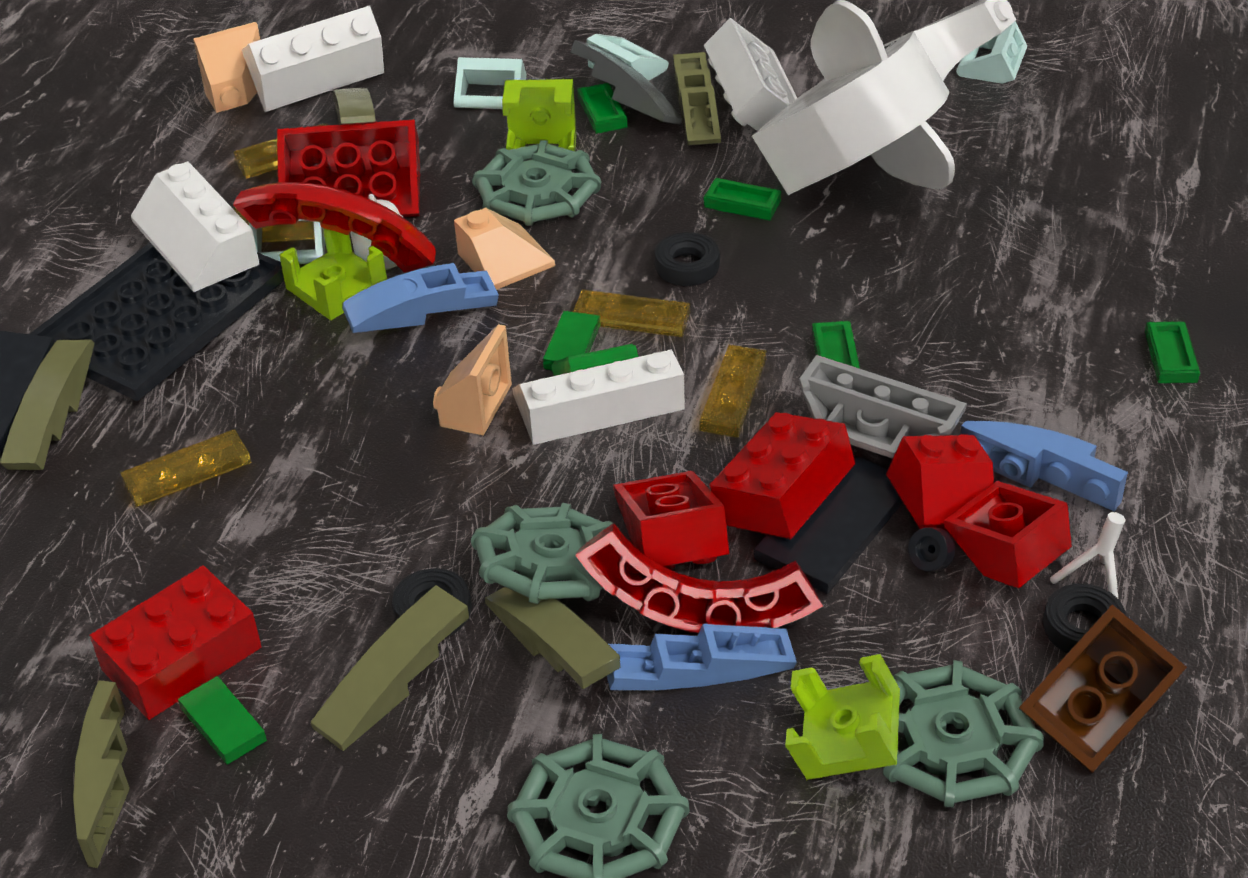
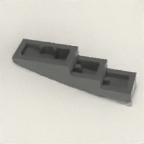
[571,40,682,125]

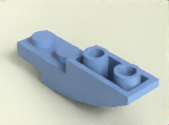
[342,263,499,333]
[960,421,1128,511]

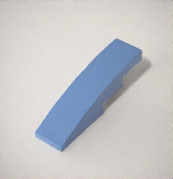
[607,624,797,690]

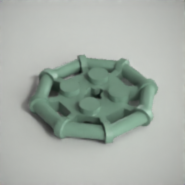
[472,140,602,226]
[471,503,620,604]
[883,660,1044,808]
[507,734,690,878]

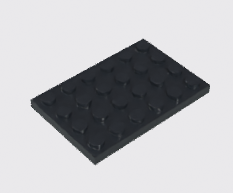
[30,243,284,402]

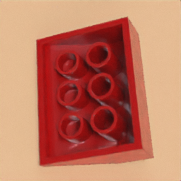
[277,120,420,226]

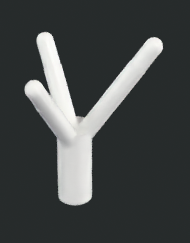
[1050,512,1125,598]

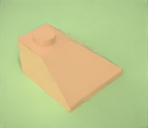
[193,22,260,113]
[454,208,555,290]
[433,324,512,436]

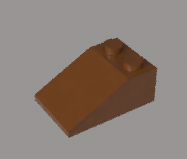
[1019,604,1187,773]

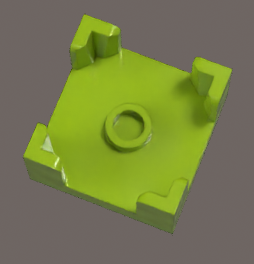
[502,79,576,151]
[279,229,387,321]
[785,654,900,780]

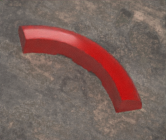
[233,182,436,273]
[575,523,823,633]

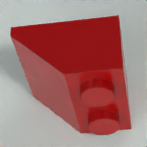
[886,434,994,530]
[944,481,1072,588]

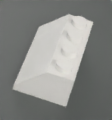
[242,6,384,112]
[704,18,797,131]
[131,162,259,292]
[512,349,685,445]

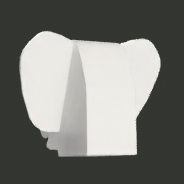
[752,0,1016,195]

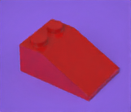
[613,471,729,570]

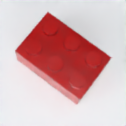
[709,412,855,539]
[89,565,262,720]

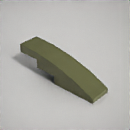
[673,52,721,145]
[332,87,376,125]
[0,340,95,470]
[311,585,469,751]
[485,587,621,689]
[73,680,130,868]

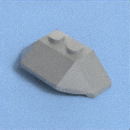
[799,355,967,459]

